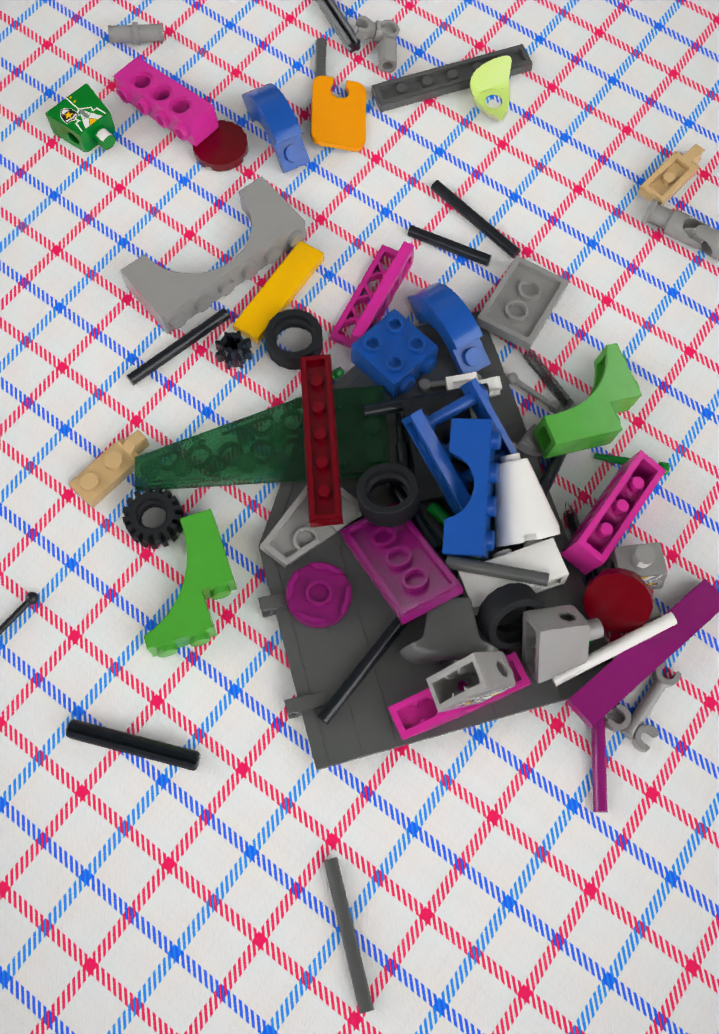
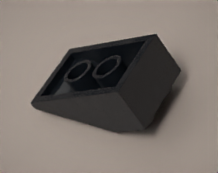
[402,392,474,503]

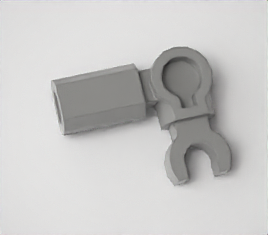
[355,16,400,73]

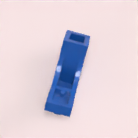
[241,83,310,173]
[407,283,491,375]

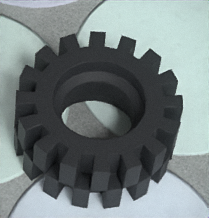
[122,486,184,549]

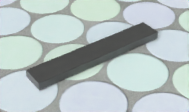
[371,44,533,113]

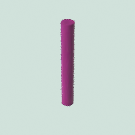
[591,716,608,813]

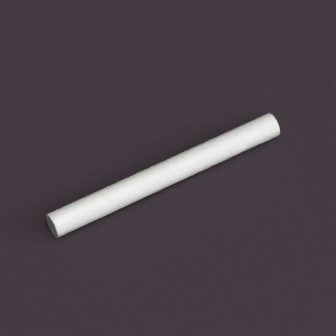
[551,612,677,686]

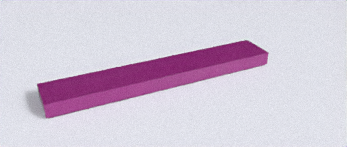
[566,579,719,729]

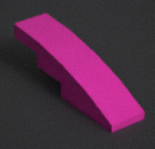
[388,652,531,740]

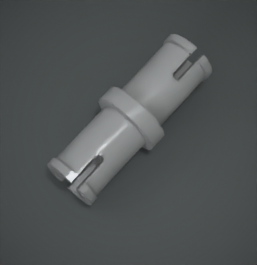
[108,22,164,45]

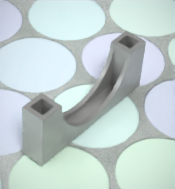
[120,176,306,334]

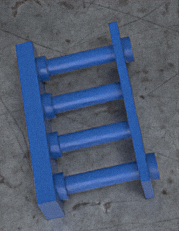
[401,378,518,515]

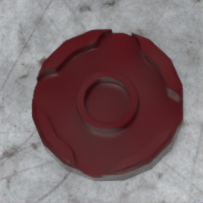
[193,120,249,172]
[583,568,654,633]

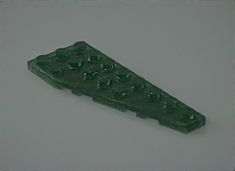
[135,386,391,491]

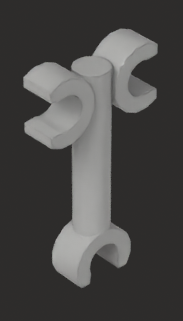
[605,662,681,753]

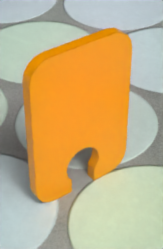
[310,76,366,152]

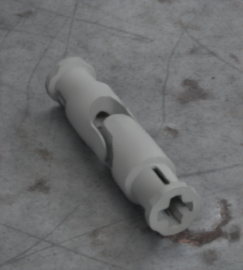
[641,198,719,261]

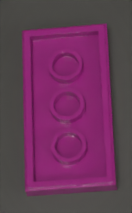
[339,502,463,625]

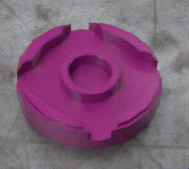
[286,562,352,628]

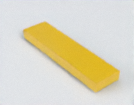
[233,241,324,344]

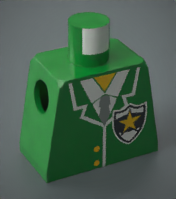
[45,83,116,152]

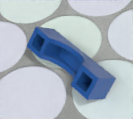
[442,418,502,559]

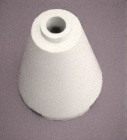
[494,453,561,547]

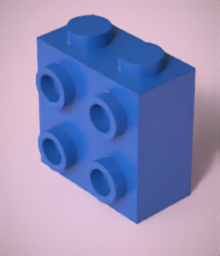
[351,309,438,400]

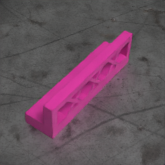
[330,241,415,349]

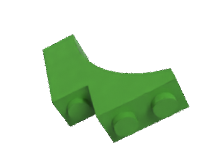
[533,343,642,459]
[144,509,237,658]

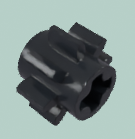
[215,330,253,370]

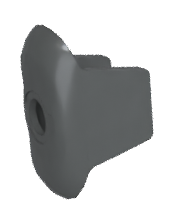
[399,597,499,666]

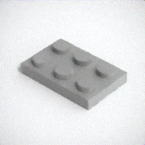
[476,255,569,351]

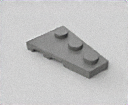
[259,485,363,568]

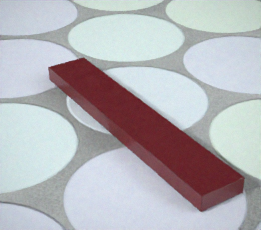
[300,354,344,527]

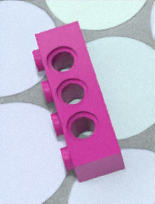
[113,57,219,147]
[560,450,666,575]

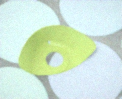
[470,55,512,122]

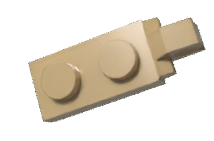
[638,144,705,206]
[69,430,150,508]

